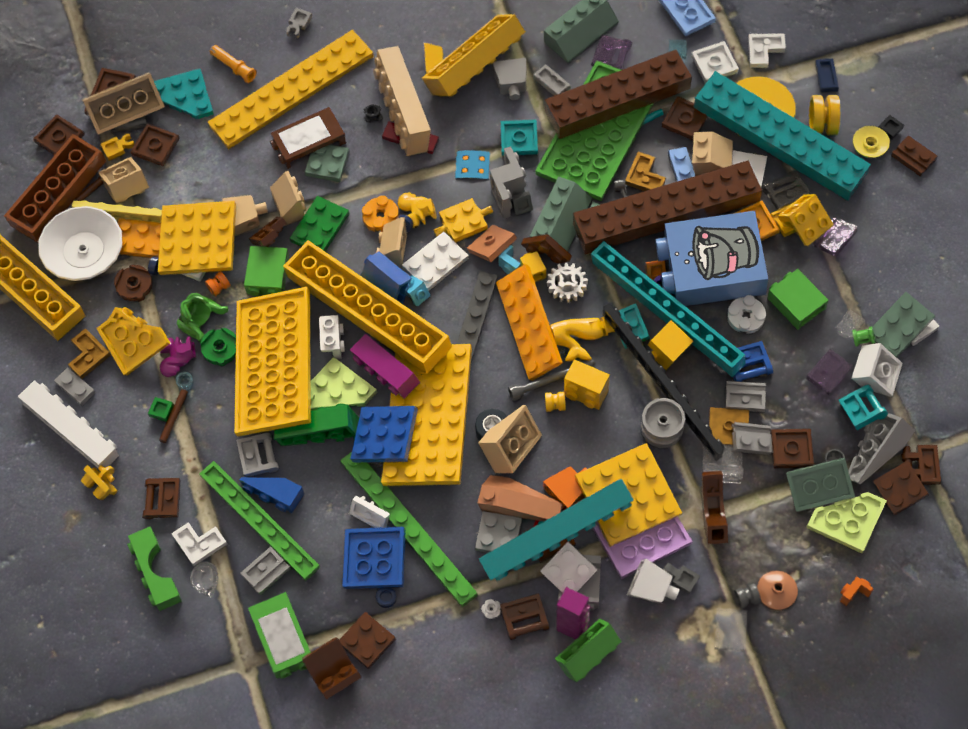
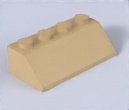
[82,73,164,134]

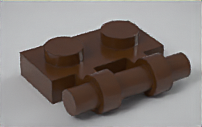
[901,445,941,485]

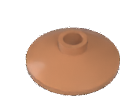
[757,571,798,610]

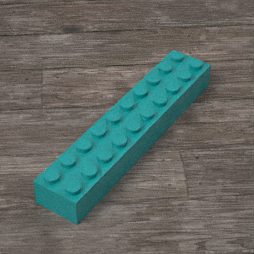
[694,71,871,201]

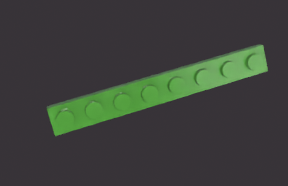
[199,461,320,581]

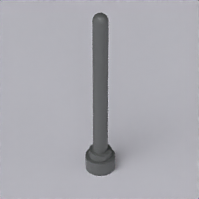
[508,360,595,402]

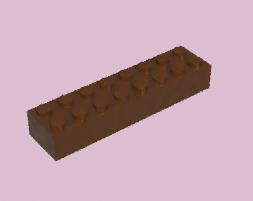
[545,49,692,139]

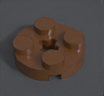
[114,265,153,302]

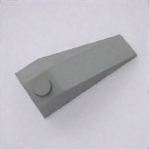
[848,413,915,485]

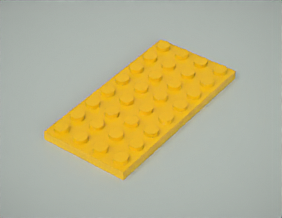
[234,287,311,437]
[381,344,472,486]

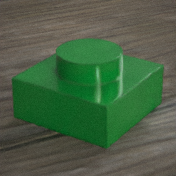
[148,397,174,422]

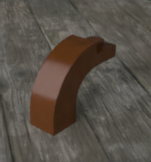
[701,471,728,544]

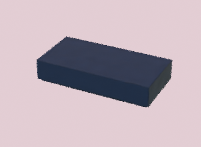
[815,58,839,93]

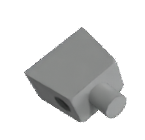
[493,58,527,100]

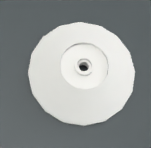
[38,206,123,281]

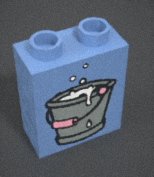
[655,211,768,306]

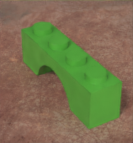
[127,526,182,611]

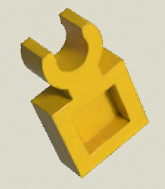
[100,133,135,161]

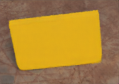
[424,43,443,74]

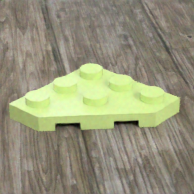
[311,357,377,411]
[807,492,887,553]

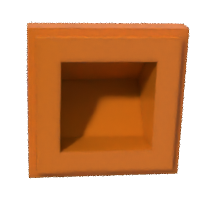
[645,260,666,280]

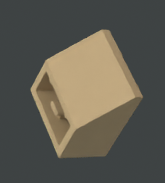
[270,171,307,226]

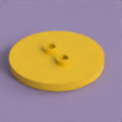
[736,77,796,136]

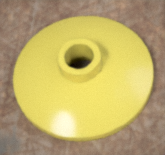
[853,126,890,158]

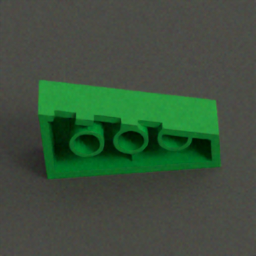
[274,404,359,446]

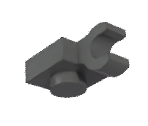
[663,563,700,594]

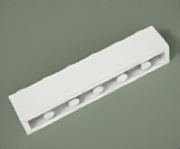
[18,380,119,468]

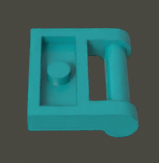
[839,385,888,430]

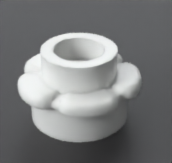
[481,599,501,619]

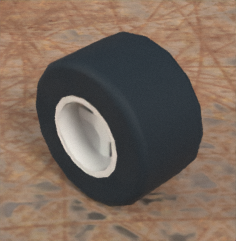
[475,408,507,441]

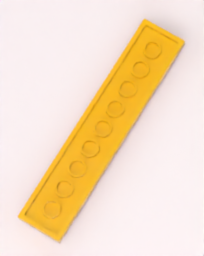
[208,30,374,150]

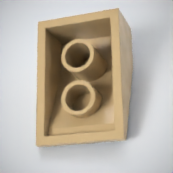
[479,405,542,473]

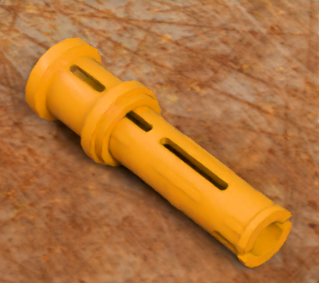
[210,45,257,83]

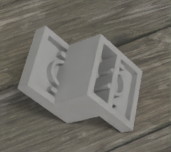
[490,146,526,219]

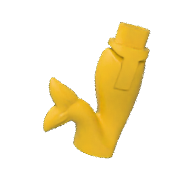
[550,317,615,362]

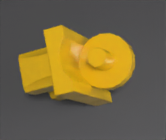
[81,465,118,500]

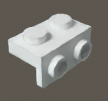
[319,315,345,359]

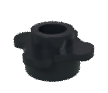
[364,104,382,122]

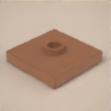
[467,225,517,262]

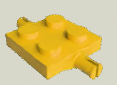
[433,198,493,243]

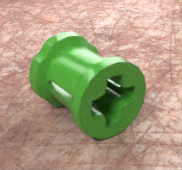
[852,326,875,347]

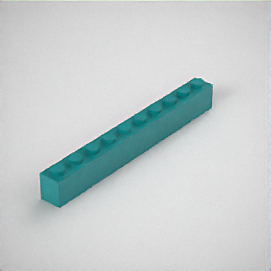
[591,241,746,377]

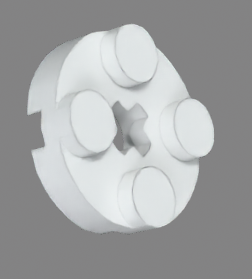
[727,295,766,334]

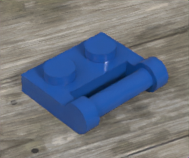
[733,341,773,382]

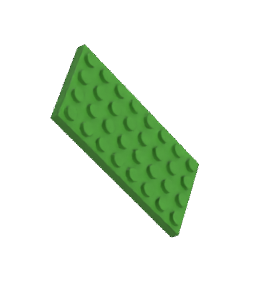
[535,61,654,201]

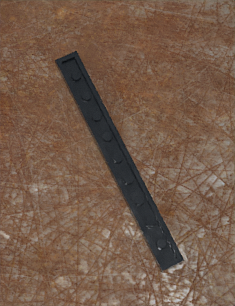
[603,303,724,461]

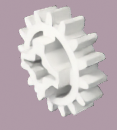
[547,263,588,303]

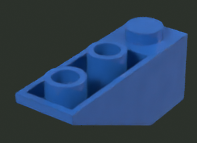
[240,477,304,513]

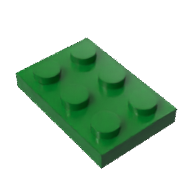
[290,196,350,252]

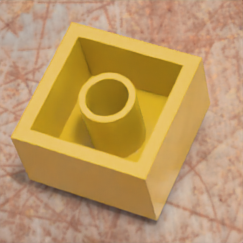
[564,359,610,410]

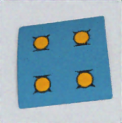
[455,150,490,179]

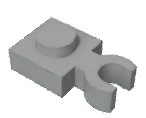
[286,8,312,39]

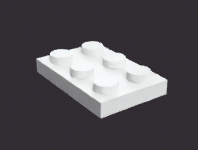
[402,232,469,291]

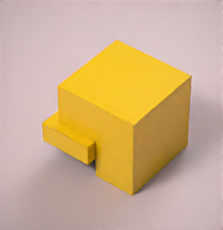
[648,320,693,370]

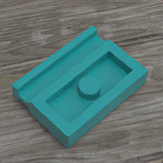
[619,303,650,349]

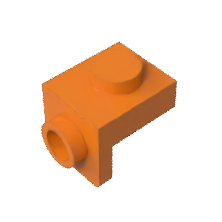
[840,577,873,606]

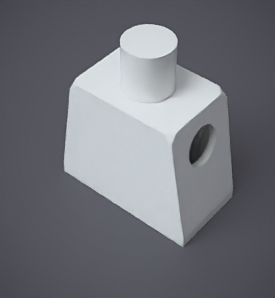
[627,559,679,603]

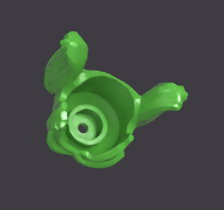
[177,293,229,344]

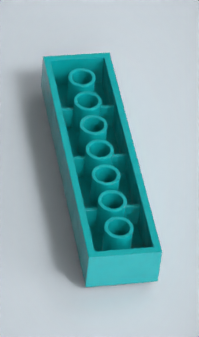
[479,478,634,581]

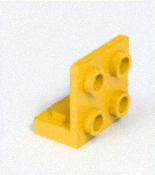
[777,194,833,246]

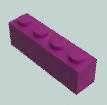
[350,334,420,398]
[557,587,591,640]

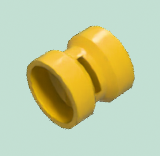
[545,392,566,412]

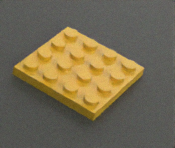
[158,201,236,275]
[575,443,682,547]

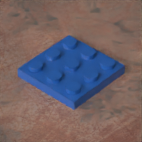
[350,406,418,462]
[342,527,406,589]

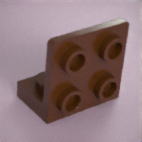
[302,637,362,700]

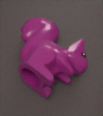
[160,337,196,377]

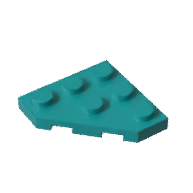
[154,69,214,119]

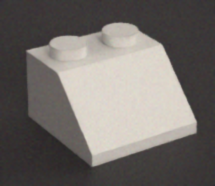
[852,343,903,397]

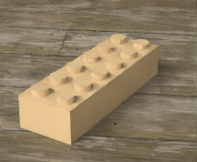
[373,46,431,156]

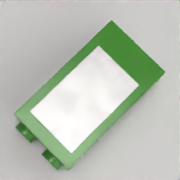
[248,592,310,679]

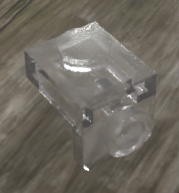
[835,309,866,339]

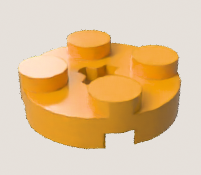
[362,195,399,232]

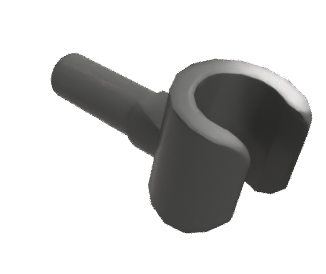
[614,180,627,198]

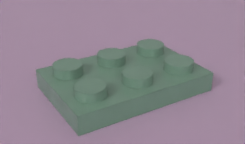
[872,291,935,358]
[786,458,855,512]

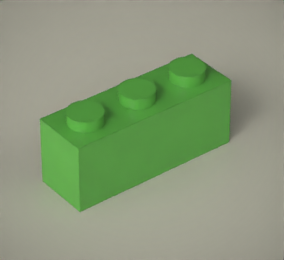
[555,619,622,682]

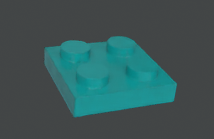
[501,120,538,156]

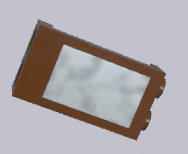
[270,107,346,169]

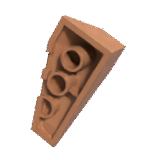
[478,475,563,521]

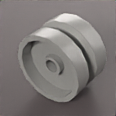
[641,398,685,448]

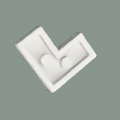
[748,34,785,68]
[172,523,227,566]

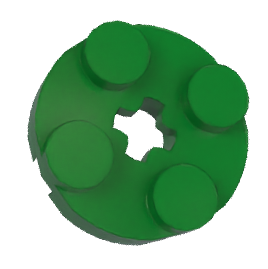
[201,328,236,366]

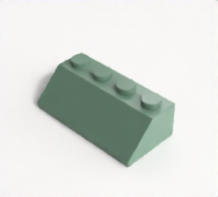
[544,0,619,63]
[530,176,592,252]

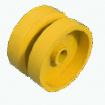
[809,95,840,135]

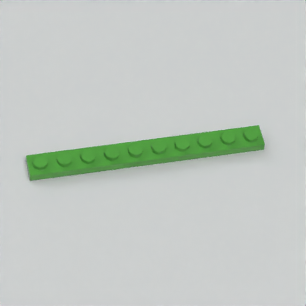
[340,452,478,607]

